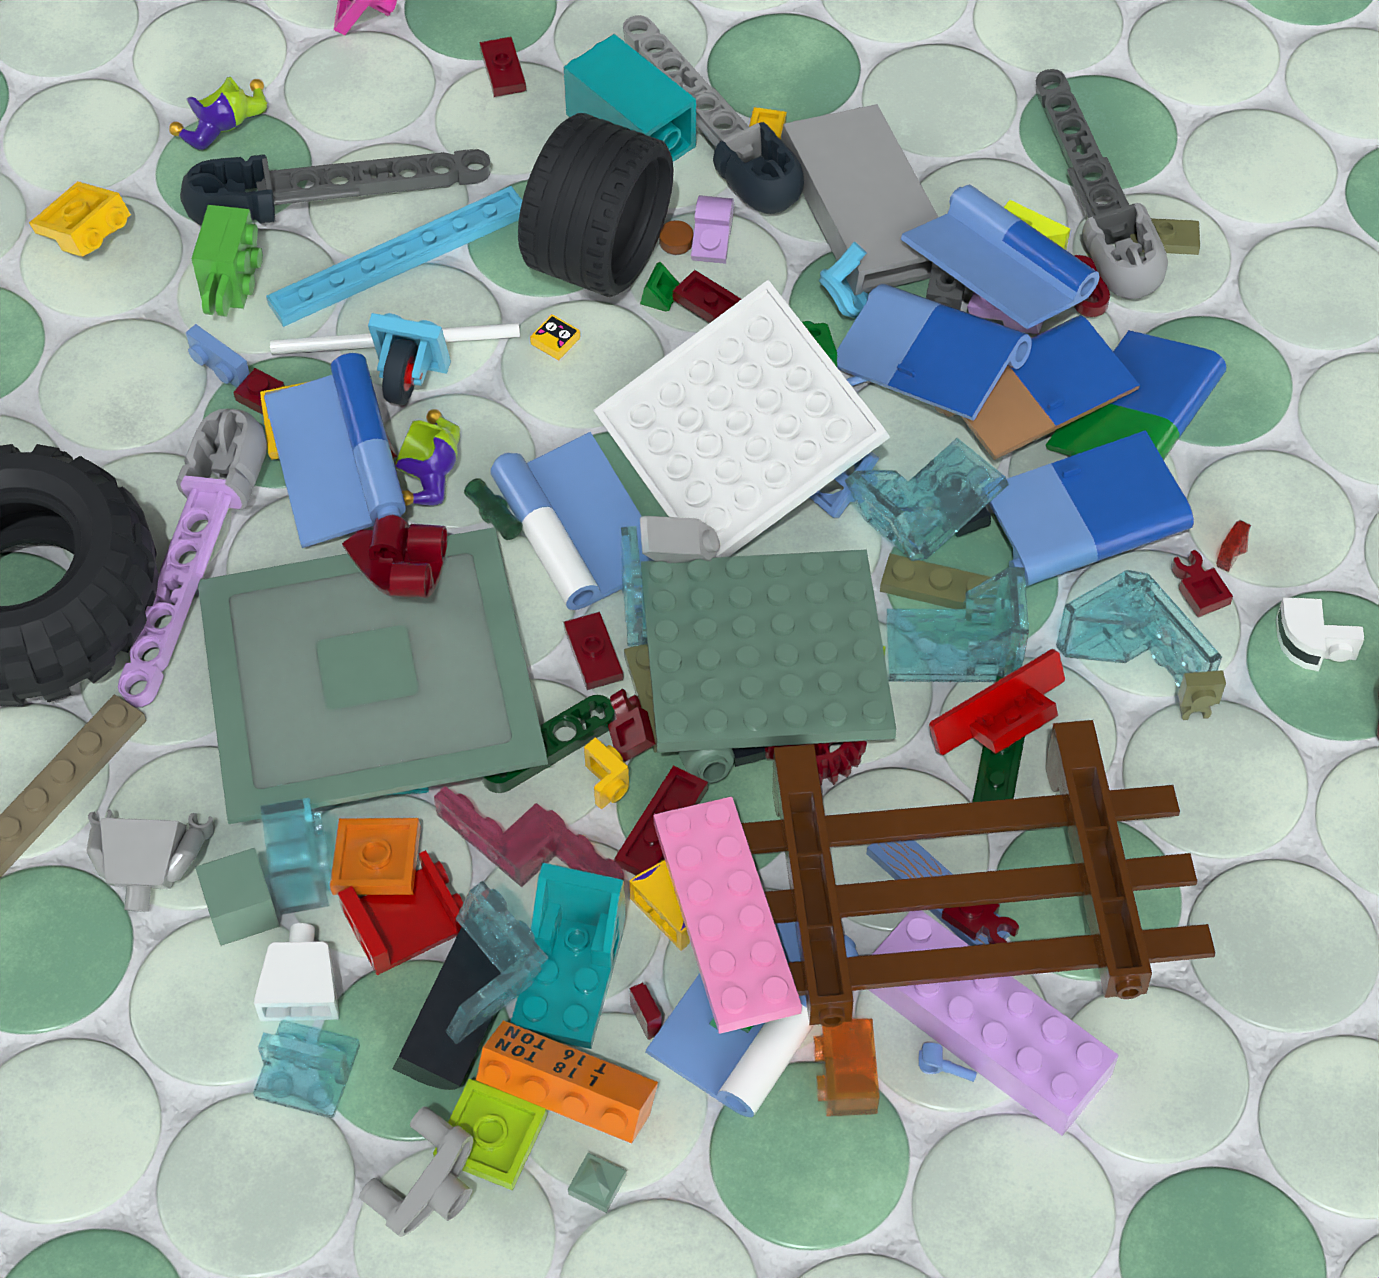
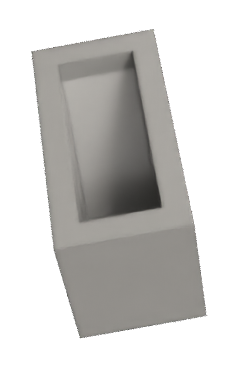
[640,516,719,563]

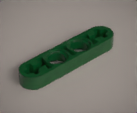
[482,695,615,793]

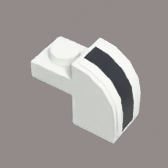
[1276,597,1364,671]

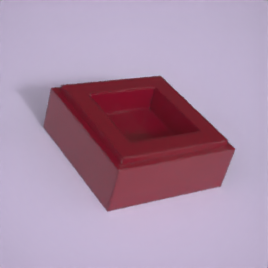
[629,982,662,1040]

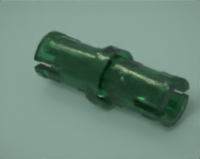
[464,478,523,540]

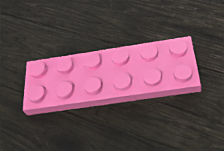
[653,797,802,1034]

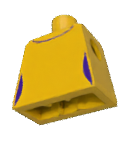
[629,860,690,951]

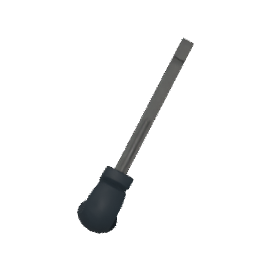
[180,149,490,226]

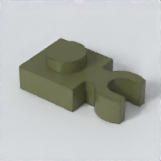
[1178,670,1226,720]

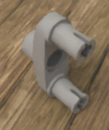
[359,1106,473,1237]

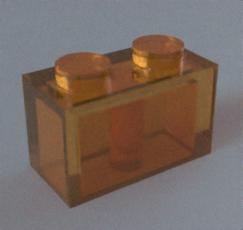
[813,1019,880,1116]

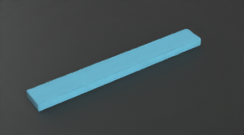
[266,186,522,327]

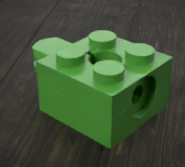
[191,205,263,317]

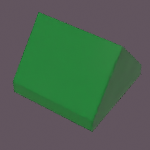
[640,262,680,312]

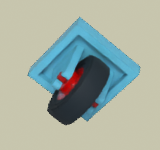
[368,313,451,405]

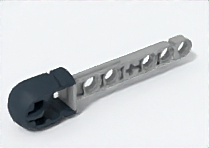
[623,15,804,214]

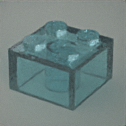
[260,798,332,915]

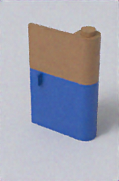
[934,315,1140,460]

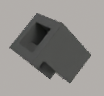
[926,263,965,310]

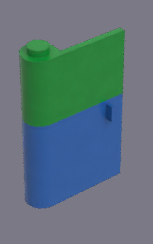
[1046,330,1227,460]

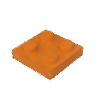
[330,818,421,895]

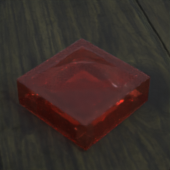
[1216,519,1251,572]

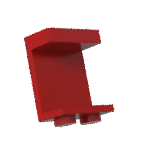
[337,850,467,975]

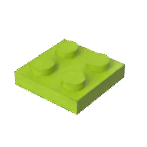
[433,1078,548,1191]

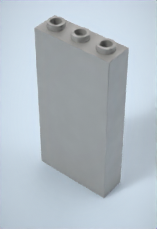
[781,104,938,295]

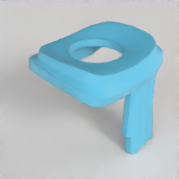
[819,242,868,318]

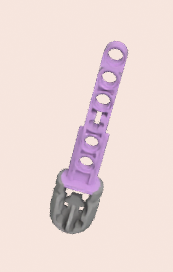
[118,409,267,707]

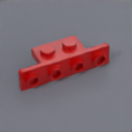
[929,649,1065,755]

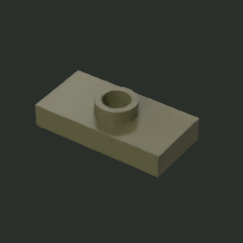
[1130,218,1200,255]

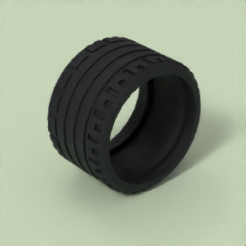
[518,113,674,297]

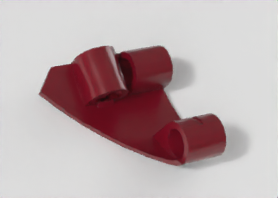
[342,515,447,598]

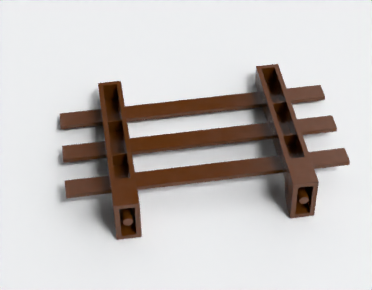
[741,720,1216,1027]

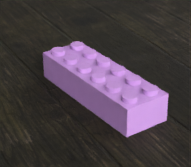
[868,910,1119,1136]

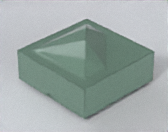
[568,1153,626,1213]

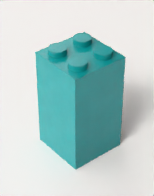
[563,34,696,162]

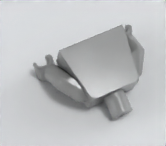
[86,810,214,912]

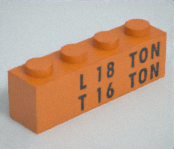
[476,1020,658,1144]

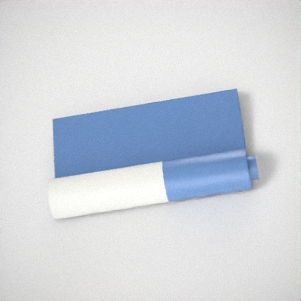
[645,922,859,1117]

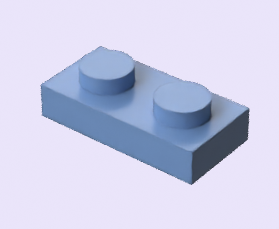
[186,324,249,388]

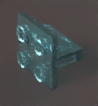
[253,1020,360,1118]

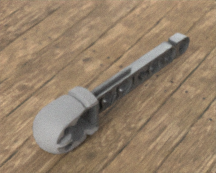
[1035,69,1168,299]

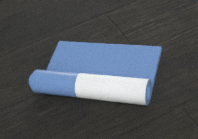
[490,432,654,610]

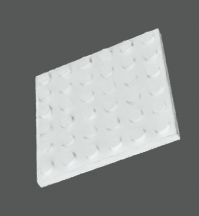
[593,280,890,557]

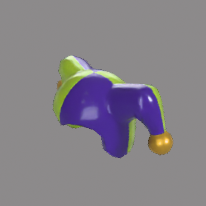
[169,76,267,150]
[395,409,460,506]

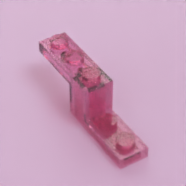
[434,786,625,894]

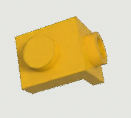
[584,737,629,809]

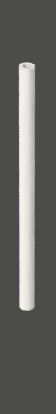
[270,323,520,355]

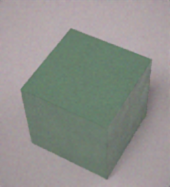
[195,847,280,946]

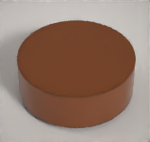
[659,220,694,255]

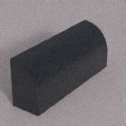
[392,913,528,1090]

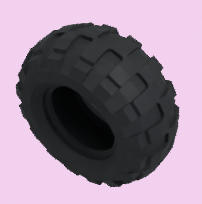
[0,444,159,706]

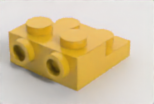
[29,181,131,257]

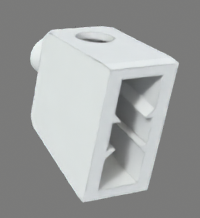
[254,923,339,1021]

